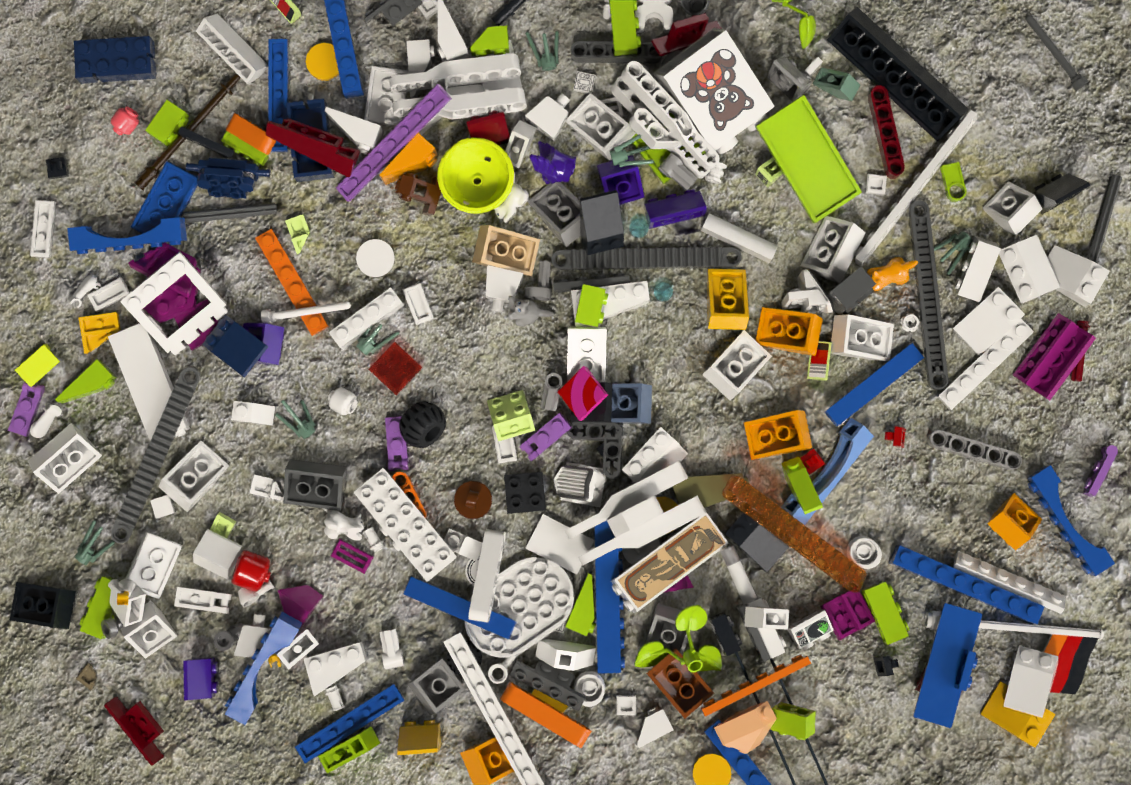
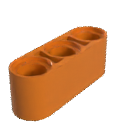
[225,113,276,155]
[392,472,427,519]

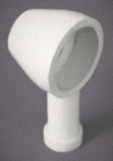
[238,580,274,607]

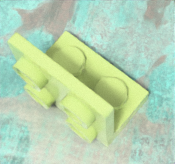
[487,390,535,441]

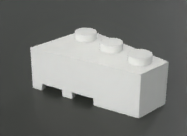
[955,236,1001,302]
[304,641,368,696]

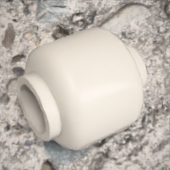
[328,387,358,415]

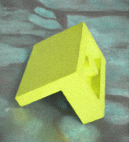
[15,344,60,387]

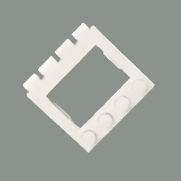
[120,252,228,355]

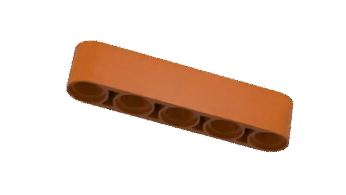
[500,682,592,748]

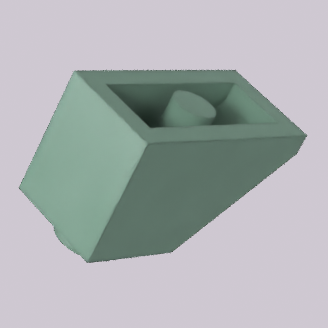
[813,68,860,101]

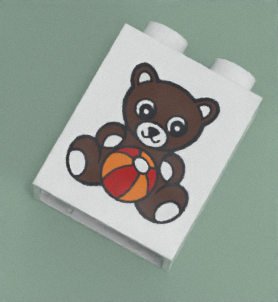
[653,28,775,154]

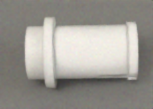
[362,527,385,552]
[325,685,345,711]

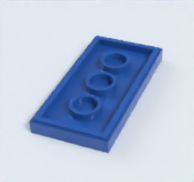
[131,161,198,244]

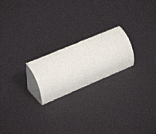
[196,14,268,84]
[701,213,778,263]

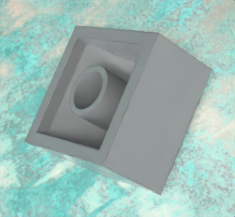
[407,658,466,715]

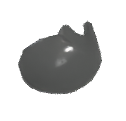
[680,0,710,16]

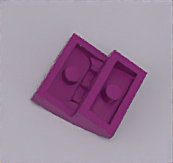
[820,587,875,640]

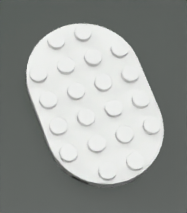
[464,557,574,658]

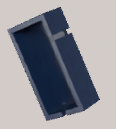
[74,36,156,84]
[286,99,335,182]

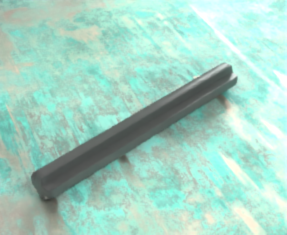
[1087,174,1122,263]
[183,203,277,223]

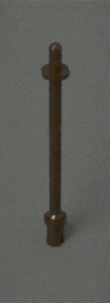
[134,73,240,190]

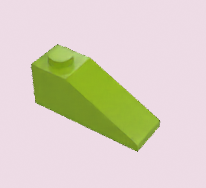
[55,359,117,404]
[781,457,823,514]
[565,573,596,636]
[318,726,380,773]

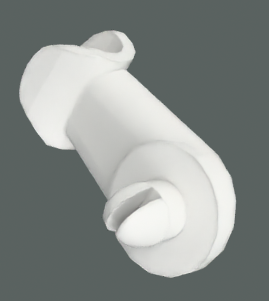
[67,274,101,308]
[30,403,62,438]

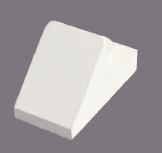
[444,528,482,561]

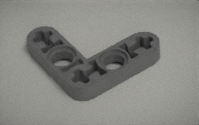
[567,422,623,479]

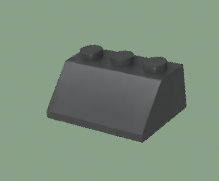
[283,459,347,511]

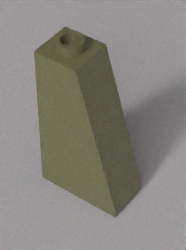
[672,473,750,508]

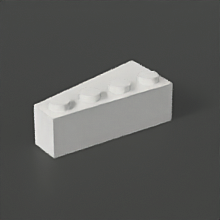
[571,281,650,327]

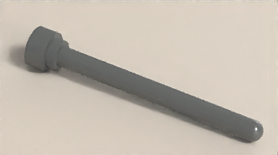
[1025,15,1089,91]

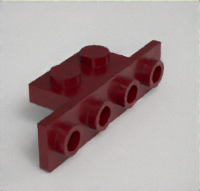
[652,13,722,56]
[104,696,164,766]

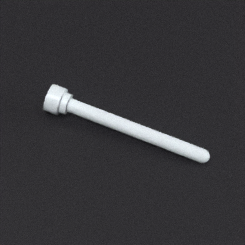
[261,301,351,324]

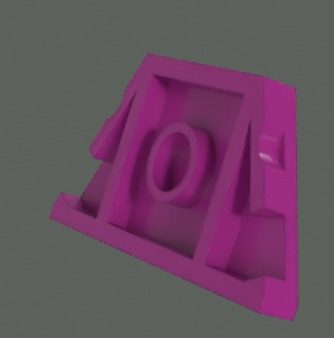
[128,243,197,298]
[143,267,201,323]

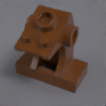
[395,173,441,216]

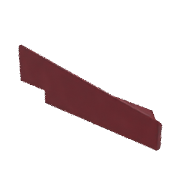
[266,119,360,177]

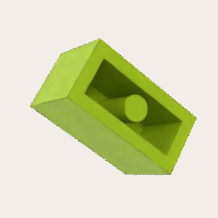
[145,100,189,147]
[575,284,608,327]
[771,702,816,740]

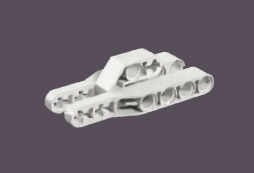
[389,54,527,120]
[611,61,719,178]
[565,461,706,566]

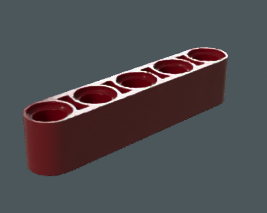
[868,85,905,179]

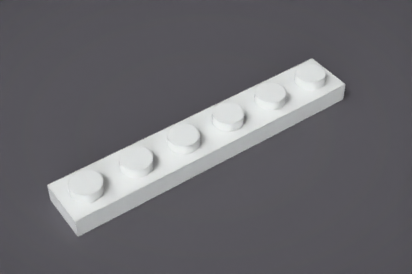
[937,319,1034,410]
[953,551,1066,614]

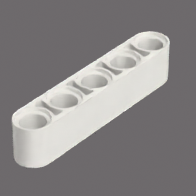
[469,529,506,623]

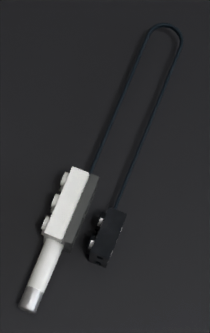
[708,545,828,785]

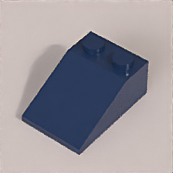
[202,314,268,378]

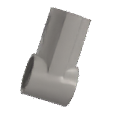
[658,153,698,191]
[540,373,563,411]

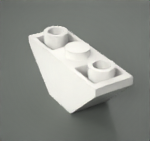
[535,638,596,671]

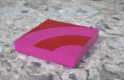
[557,366,608,421]

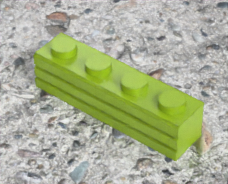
[221,131,269,166]

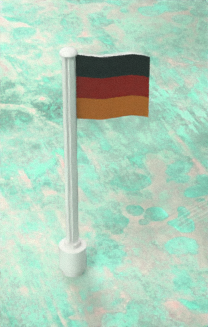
[924,611,1104,694]

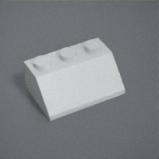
[800,216,865,283]
[999,235,1060,304]
[28,423,102,494]
[621,427,688,483]

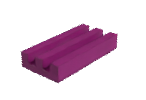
[331,539,374,574]

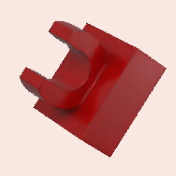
[885,426,906,448]
[800,448,825,475]

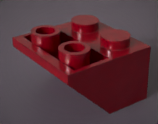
[466,111,510,145]

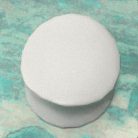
[847,536,882,569]
[574,671,605,707]

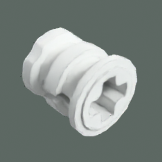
[705,161,727,184]

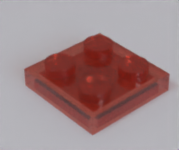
[368,342,423,396]

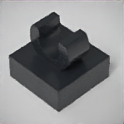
[46,157,69,180]
[873,655,899,676]

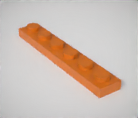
[255,229,329,336]
[701,654,811,717]

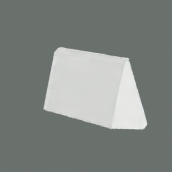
[193,529,242,580]

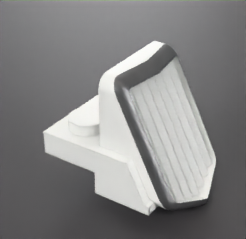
[781,269,834,314]
[553,462,606,507]

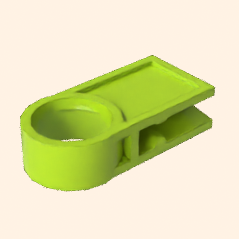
[940,162,967,202]

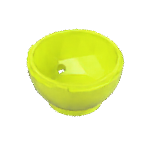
[437,138,514,214]

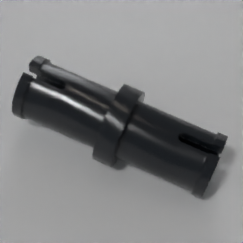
[491,0,526,26]

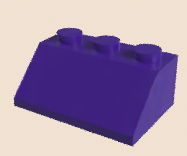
[644,189,707,229]

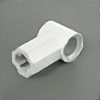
[380,629,405,670]

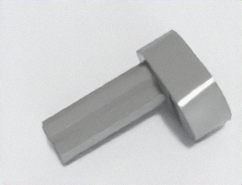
[524,260,552,301]

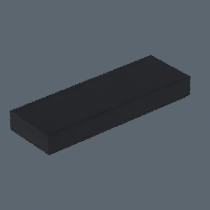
[178,127,234,159]

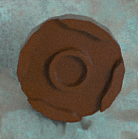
[454,481,492,519]

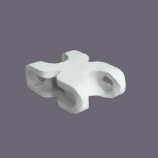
[635,0,673,33]

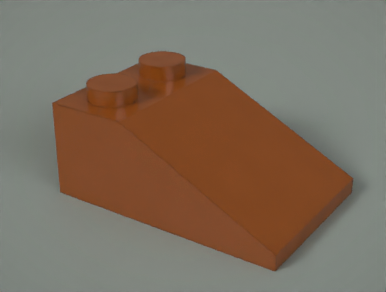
[646,648,714,719]

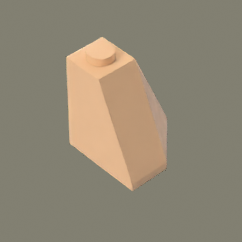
[714,701,777,754]

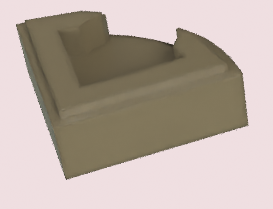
[76,663,97,690]

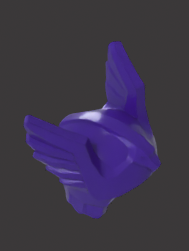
[529,141,576,184]

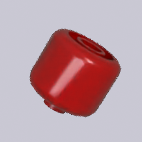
[231,550,271,592]

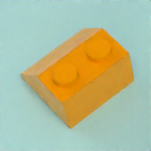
[987,493,1042,551]
[460,737,514,785]

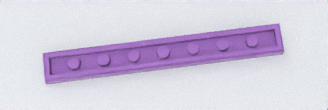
[336,84,452,202]

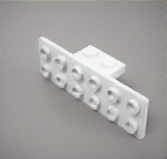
[354,468,457,581]

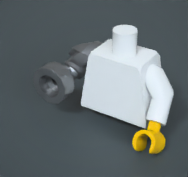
[101,578,146,639]
[213,614,282,668]

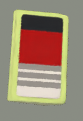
[270,0,301,24]
[807,341,832,381]

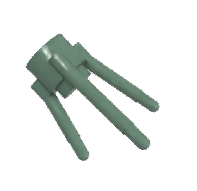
[525,31,559,71]
[610,134,654,167]
[934,231,972,275]
[356,324,399,355]
[275,400,316,440]
[74,520,115,565]

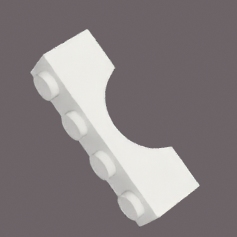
[329,287,404,350]

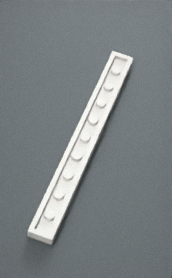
[855,110,977,267]
[443,631,545,785]

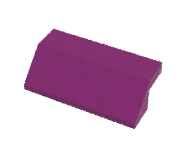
[1013,313,1096,401]

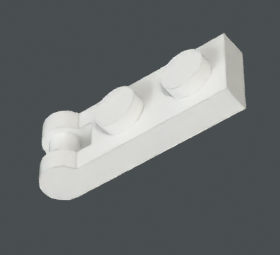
[174,587,232,614]

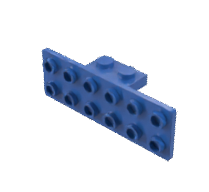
[913,603,982,728]

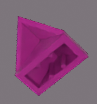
[278,585,323,627]

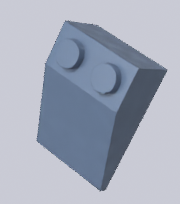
[611,383,652,424]

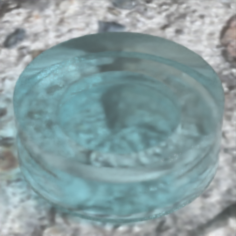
[629,219,649,238]
[654,282,673,302]

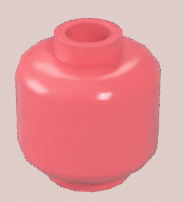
[110,106,139,135]

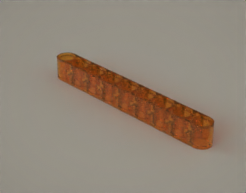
[722,475,867,593]

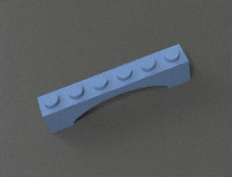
[780,418,874,527]

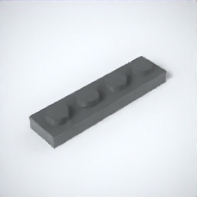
[553,273,630,293]

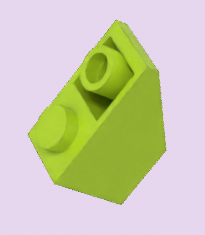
[471,25,509,58]

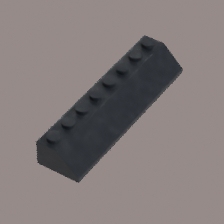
[827,7,968,142]

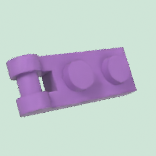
[8,381,45,437]
[519,413,572,462]
[385,417,409,471]
[1084,445,1118,497]

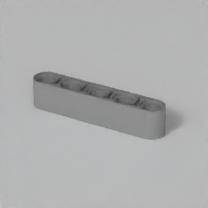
[927,430,1022,470]

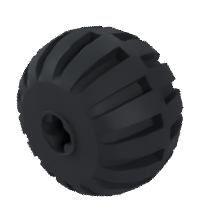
[399,401,446,448]

